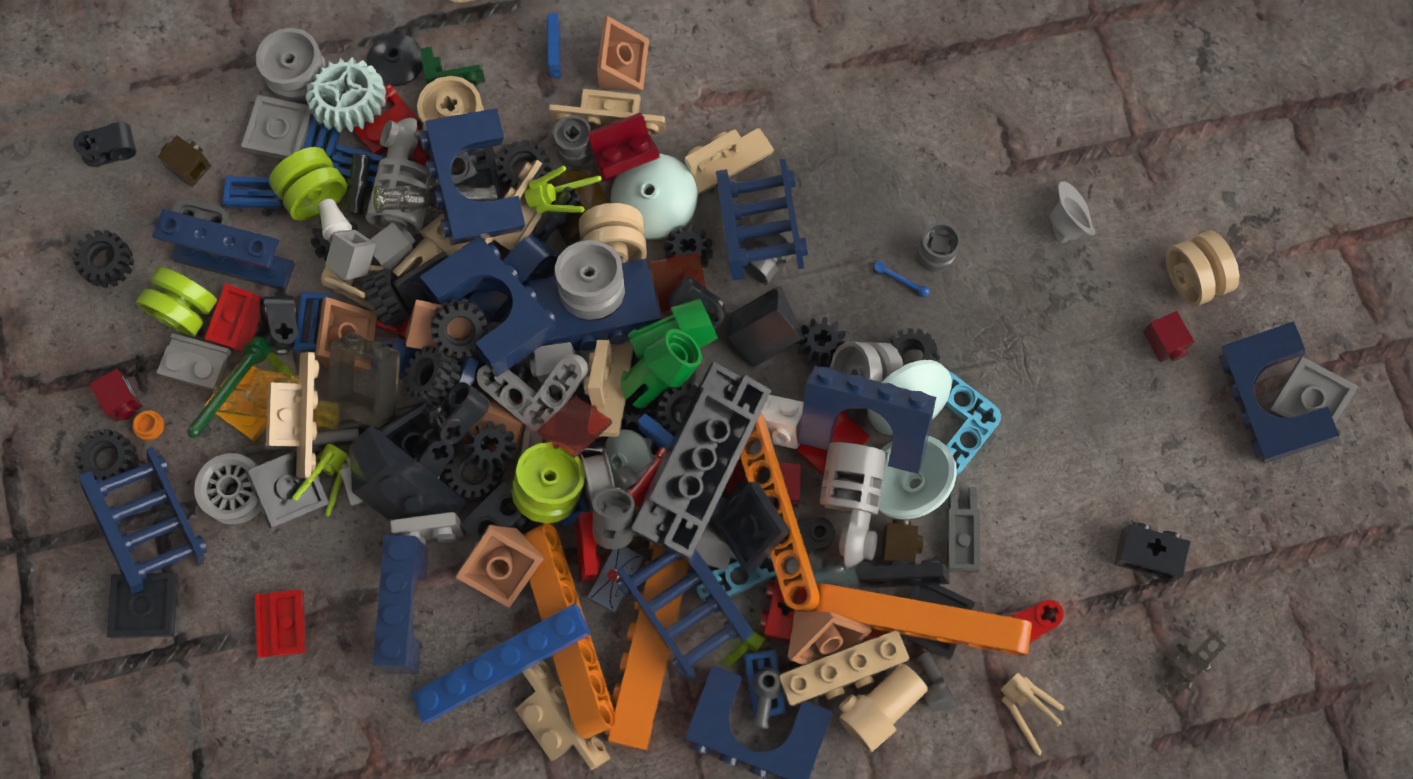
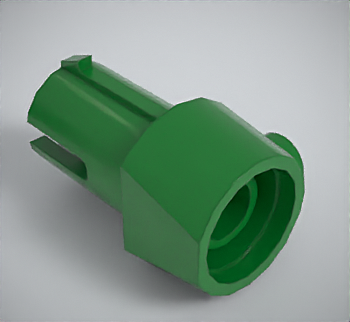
[628,298,718,361]
[620,329,702,408]

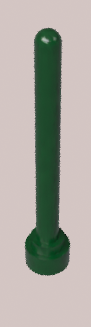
[187,337,271,438]

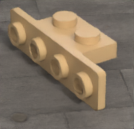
[549,89,665,136]
[685,128,773,195]
[483,160,544,251]
[584,340,634,437]
[266,352,319,478]
[780,631,909,705]
[515,661,610,770]

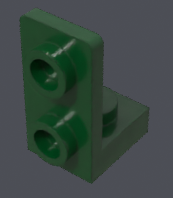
[420,47,486,87]

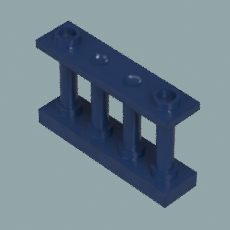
[716,159,808,280]
[152,209,295,291]
[79,447,207,595]
[616,548,754,680]

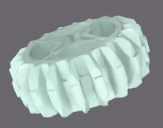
[306,57,386,133]

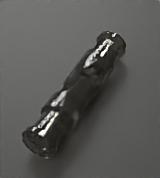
[373,185,497,213]

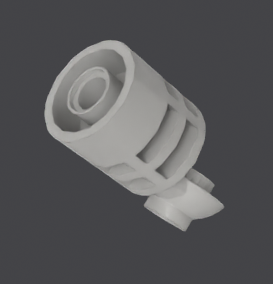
[365,118,433,235]
[819,442,888,568]

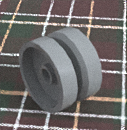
[256,28,328,103]
[555,240,625,320]
[830,341,903,409]

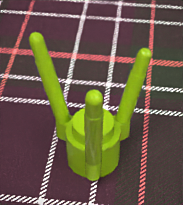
[525,166,601,213]
[292,444,348,517]

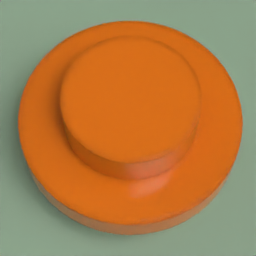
[133,410,165,441]

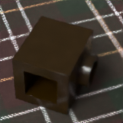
[157,135,211,188]
[881,519,923,566]

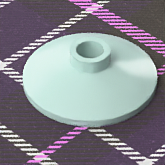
[605,429,653,474]

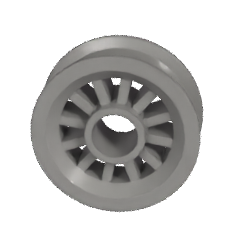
[580,449,615,512]
[194,453,261,525]

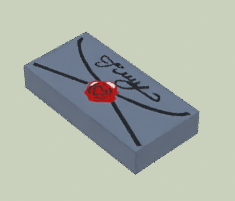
[588,547,645,613]

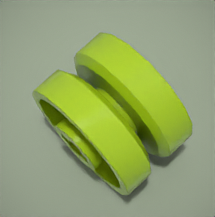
[269,147,348,221]
[135,266,217,337]
[511,442,585,523]

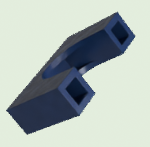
[419,108,525,245]
[420,236,556,377]
[528,259,661,351]
[1218,321,1339,463]
[798,366,937,474]
[373,535,429,674]
[685,665,833,779]

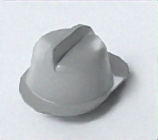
[1049,181,1096,243]

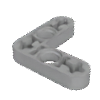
[477,354,588,431]

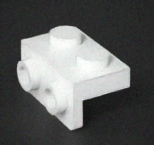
[761,395,804,449]

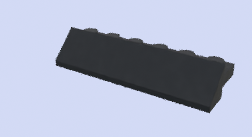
[628,361,771,559]

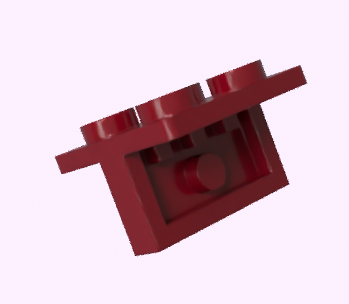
[587,113,660,182]

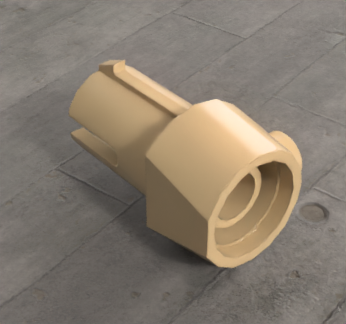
[392,213,470,279]
[838,664,928,752]

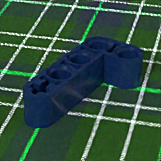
[468,235,558,325]

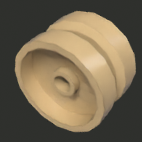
[417,76,484,127]
[579,203,647,263]
[1166,230,1239,307]

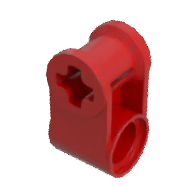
[1010,600,1064,644]

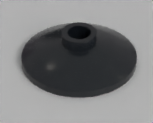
[367,34,423,86]

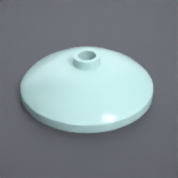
[611,154,698,240]
[867,360,952,435]
[879,436,957,519]

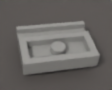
[157,333,232,392]

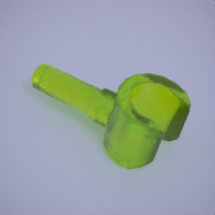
[267,352,295,383]
[724,632,765,667]

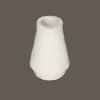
[318,199,352,244]

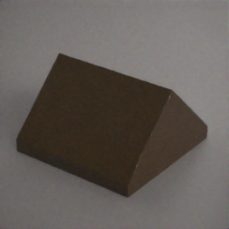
[552,170,610,245]

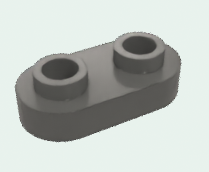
[171,199,232,226]

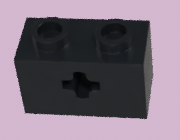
[1114,522,1191,582]

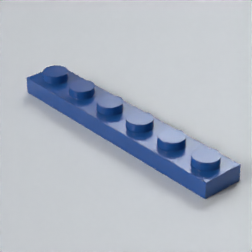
[411,604,591,723]

